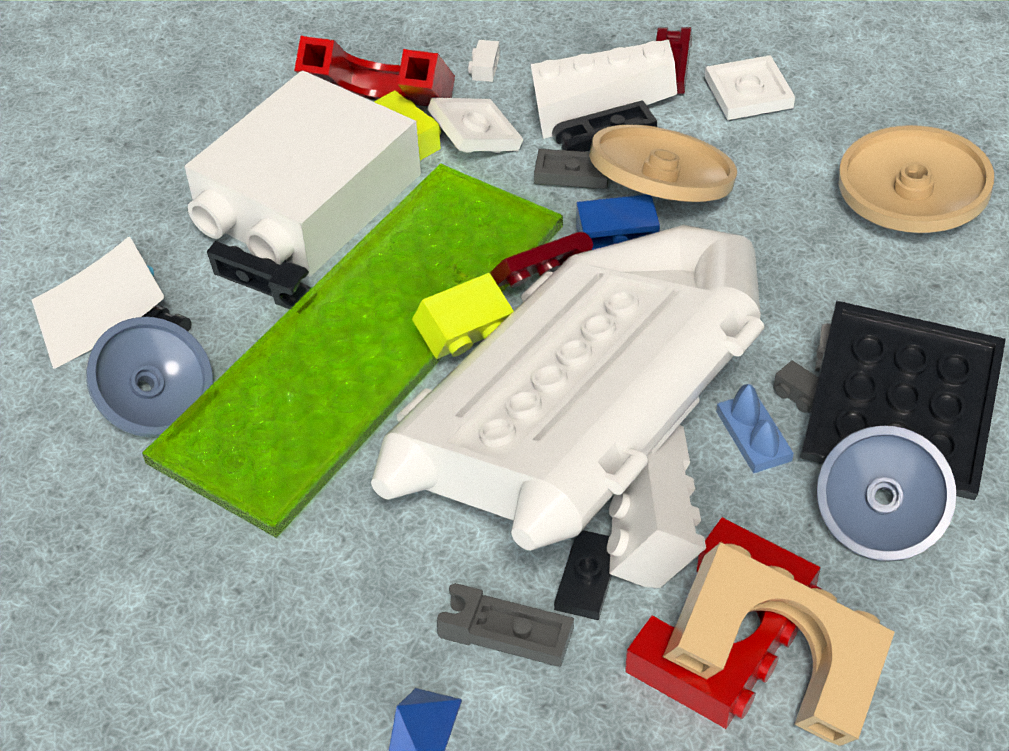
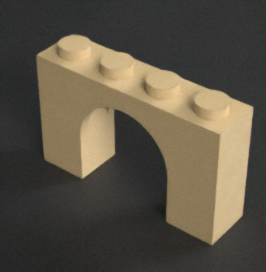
[663,542,895,746]

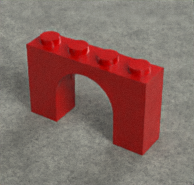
[294,36,455,106]
[625,517,822,729]

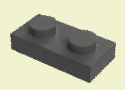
[534,149,608,189]

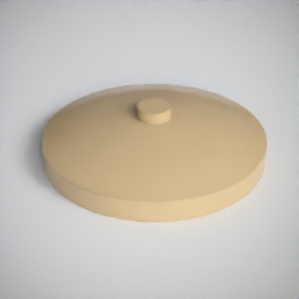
[589,125,737,202]
[839,125,994,233]

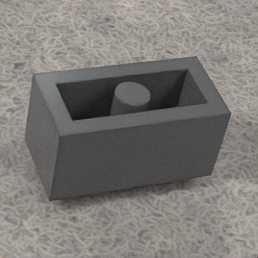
[773,360,818,413]

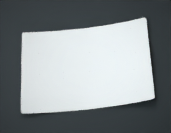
[32,237,164,369]

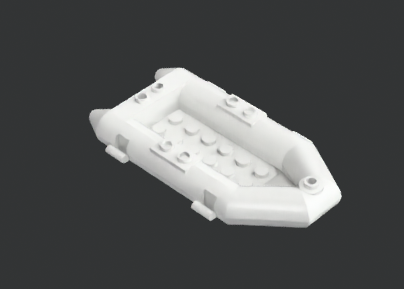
[371,225,764,551]

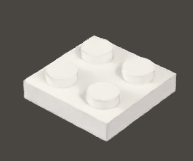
[705,55,795,120]
[427,98,523,153]

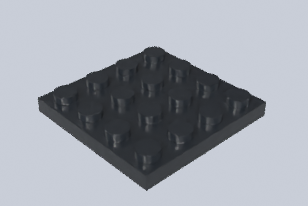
[800,300,1006,500]

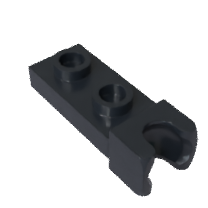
[207,241,314,313]

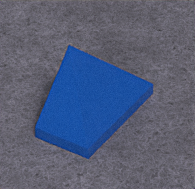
[389,688,462,751]

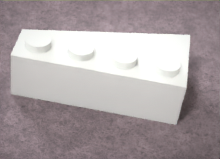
[531,40,677,139]
[607,425,706,588]

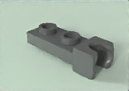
[437,583,574,667]

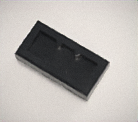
[554,530,612,620]

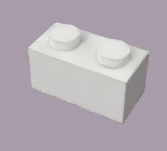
[468,40,500,82]

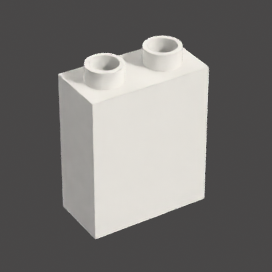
[185,70,421,277]

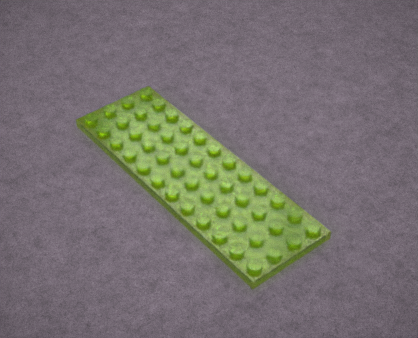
[142,163,563,538]

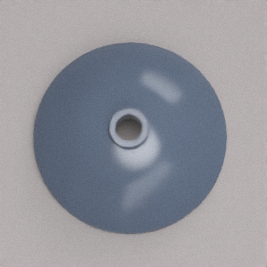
[86,317,213,437]
[817,426,956,561]

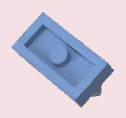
[716,384,794,474]

